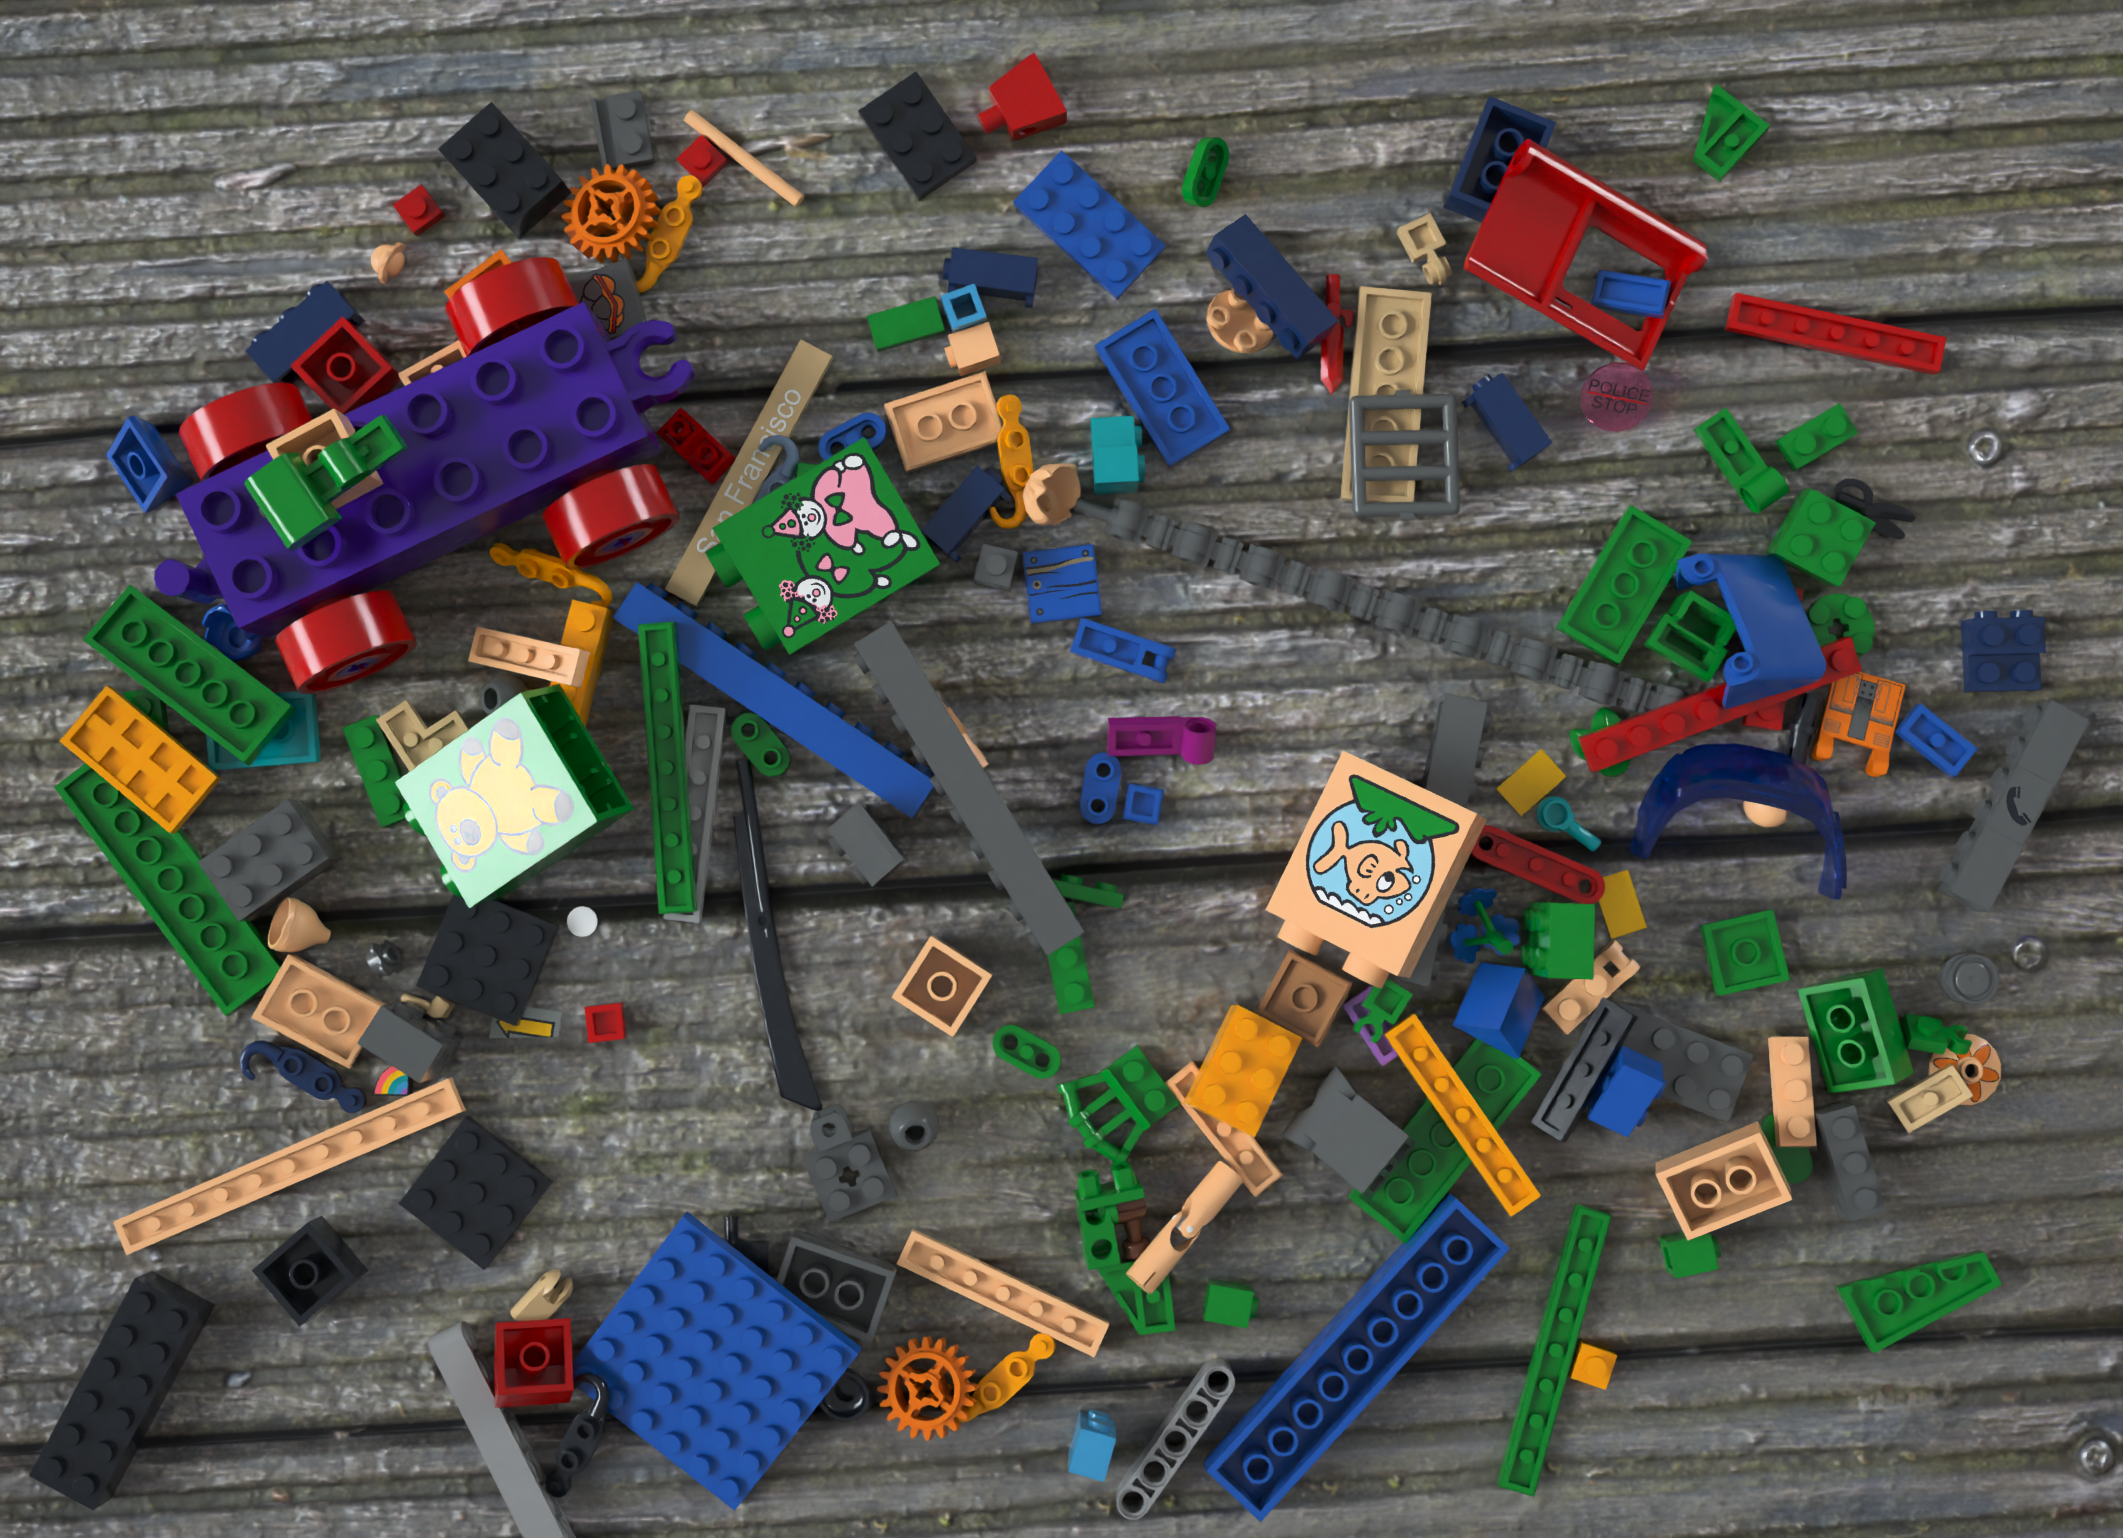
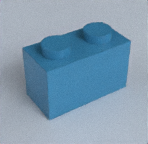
[1068,1409,1116,1482]

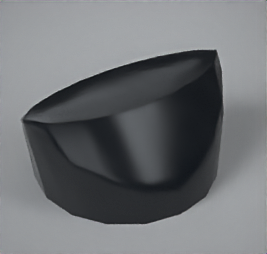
[819,1367,877,1421]

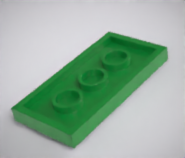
[1555,505,1692,665]

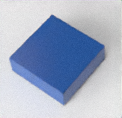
[1122,783,1164,825]

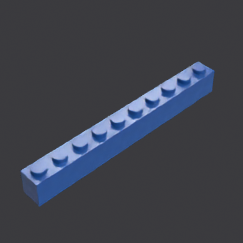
[613,582,935,819]

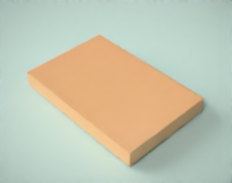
[884,371,1003,474]
[251,953,387,1069]

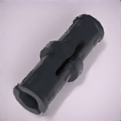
[1782,692,1823,767]

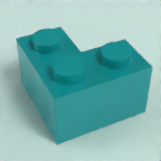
[1090,416,1145,495]

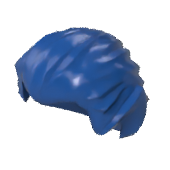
[202,602,263,662]

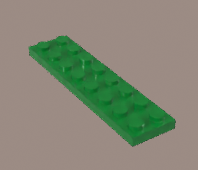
[54,763,282,1016]

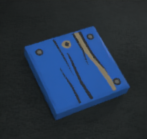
[1022,544,1102,624]

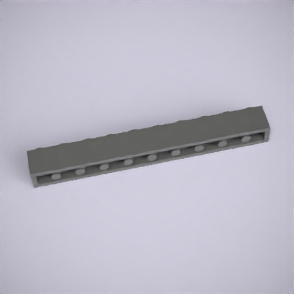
[853,621,1084,956]

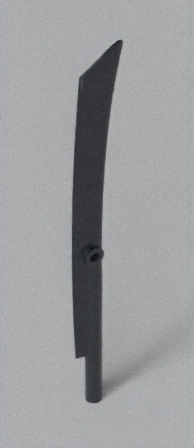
[733,760,822,1111]

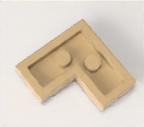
[376,700,470,772]

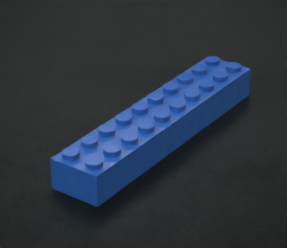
[1204,1192,1510,1522]

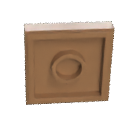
[1255,949,1354,1048]

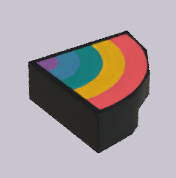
[373,1066,413,1096]

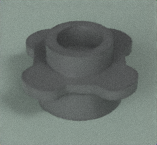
[367,940,403,977]

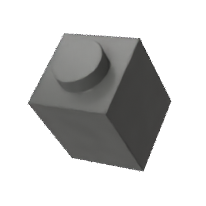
[974,544,1019,592]

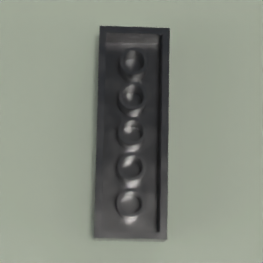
[29,1271,215,1510]

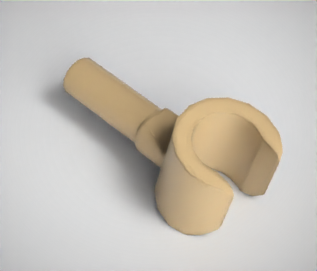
[401,993,455,1018]

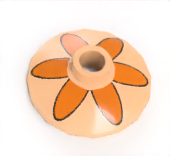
[1928,1034,2001,1105]

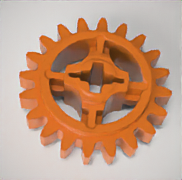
[561,164,661,263]
[877,1335,979,1441]

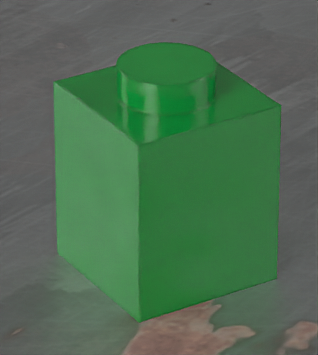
[1659,1232,1721,1279]
[1202,1278,1259,1329]

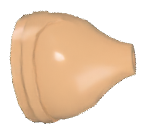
[268,896,331,953]

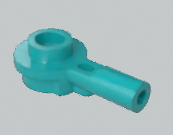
[1536,796,1601,852]

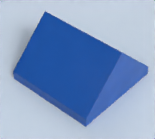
[106,415,193,513]
[1452,963,1545,1059]

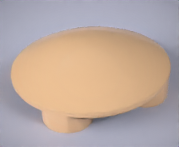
[1207,287,1274,353]

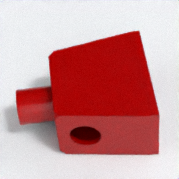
[977,52,1067,141]

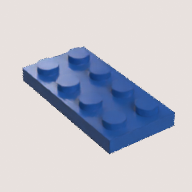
[1013,150,1166,300]
[1094,308,1230,468]

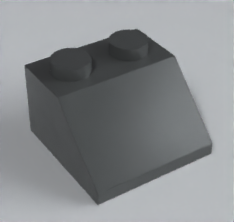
[828,801,909,887]

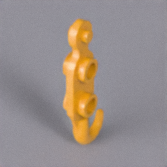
[636,175,703,293]
[989,394,1034,529]
[490,543,613,608]
[940,1333,1056,1423]

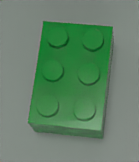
[1521,902,1595,980]

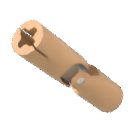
[1126,1161,1244,1295]

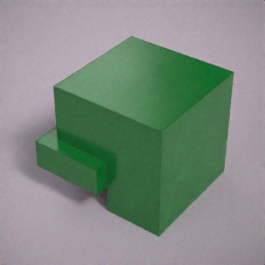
[1644,590,1736,683]

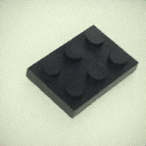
[858,71,977,201]

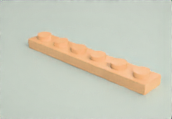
[897,1229,1110,1357]

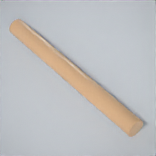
[684,110,804,207]

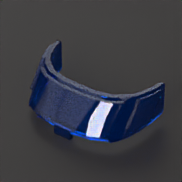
[1630,743,1847,900]

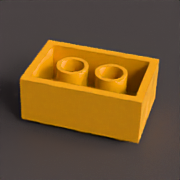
[1183,1005,1302,1137]

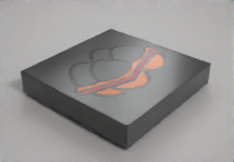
[568,259,647,340]

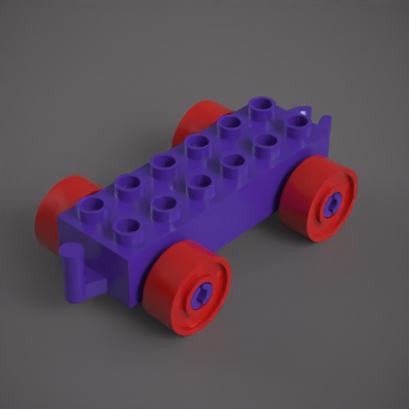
[154,257,695,694]

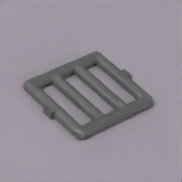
[1349,390,1460,521]

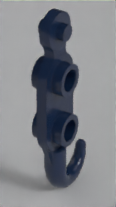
[239,1040,367,1113]

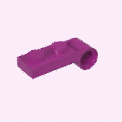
[1107,716,1216,765]

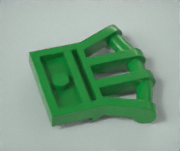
[1057,1045,1180,1166]

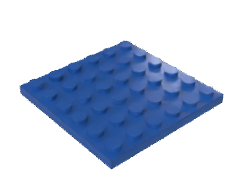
[573,1212,862,1511]

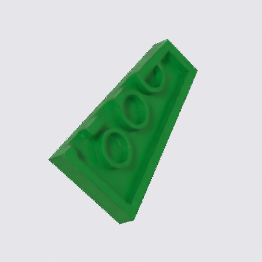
[1835,1250,2002,1353]

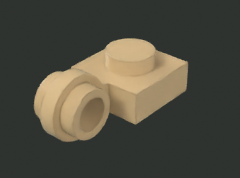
[1397,213,1452,285]

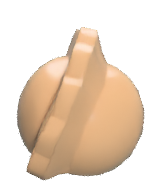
[371,242,406,284]

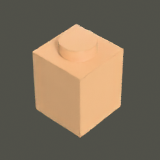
[944,322,1001,376]

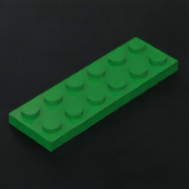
[83,585,296,766]
[1347,1038,1542,1244]

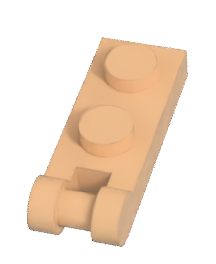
[1540,940,1641,1035]

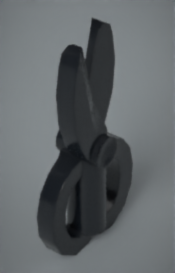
[1830,478,1916,539]

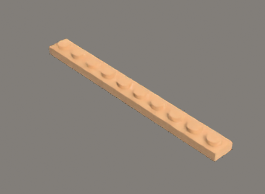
[113,1077,466,1255]

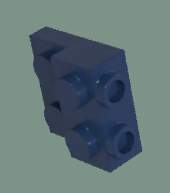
[1961,610,2046,693]

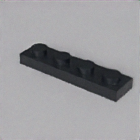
[1531,997,1638,1142]

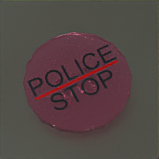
[1580,362,1653,431]

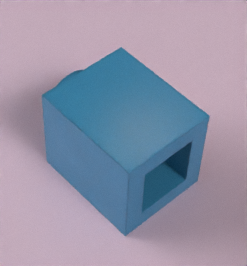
[941,283,988,333]

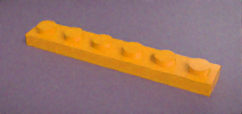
[1383,1013,1541,1217]

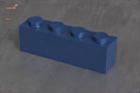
[1205,214,1339,359]

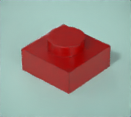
[676,134,728,187]
[393,184,445,236]
[584,1002,627,1043]

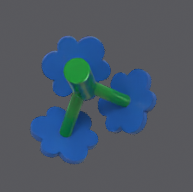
[1449,888,1521,964]

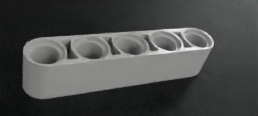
[1116,1359,1235,1520]

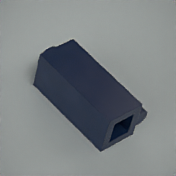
[943,247,1038,308]
[1461,373,1553,472]
[921,465,1013,563]

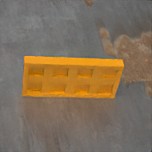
[60,685,222,834]

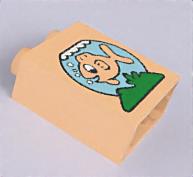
[1266,751,1487,989]

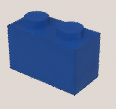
[1588,1045,1666,1137]

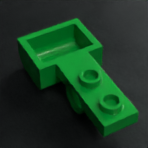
[244,415,408,551]

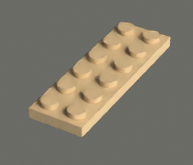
[1340,286,1432,503]

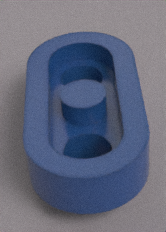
[819,413,887,461]
[1080,753,1121,824]

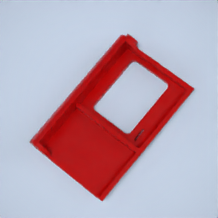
[1464,139,1708,371]

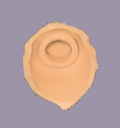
[1023,463,1081,526]

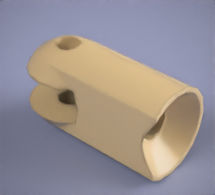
[510,1269,573,1321]

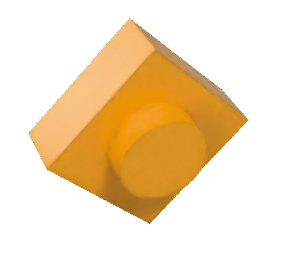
[1568,1341,1617,1390]

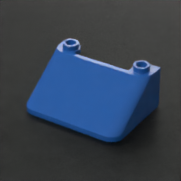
[1674,554,1826,709]

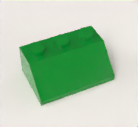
[1797,968,1914,1094]

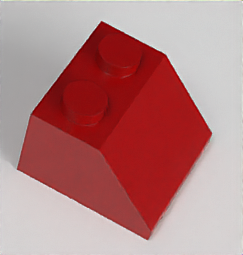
[494,1318,574,1408]

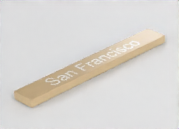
[665,340,833,607]

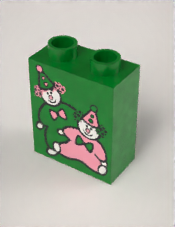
[705,437,940,655]

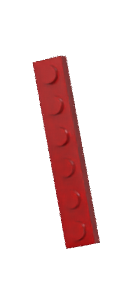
[1725,293,1947,375]

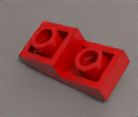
[656,407,736,485]

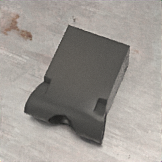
[1280,1066,1416,1199]

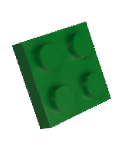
[1699,909,1790,996]

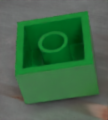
[1766,488,1876,587]

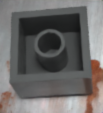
[357,1000,462,1083]

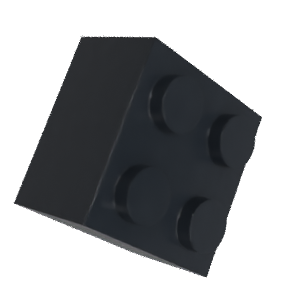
[252,1216,369,1327]

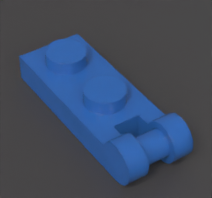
[1070,618,1176,684]

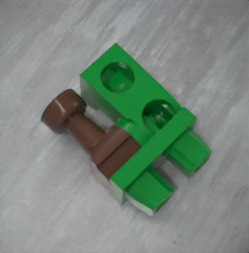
[1073,1161,1151,1270]

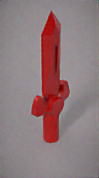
[1321,274,1354,395]

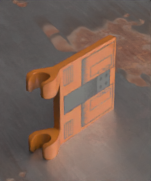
[1810,672,1906,778]

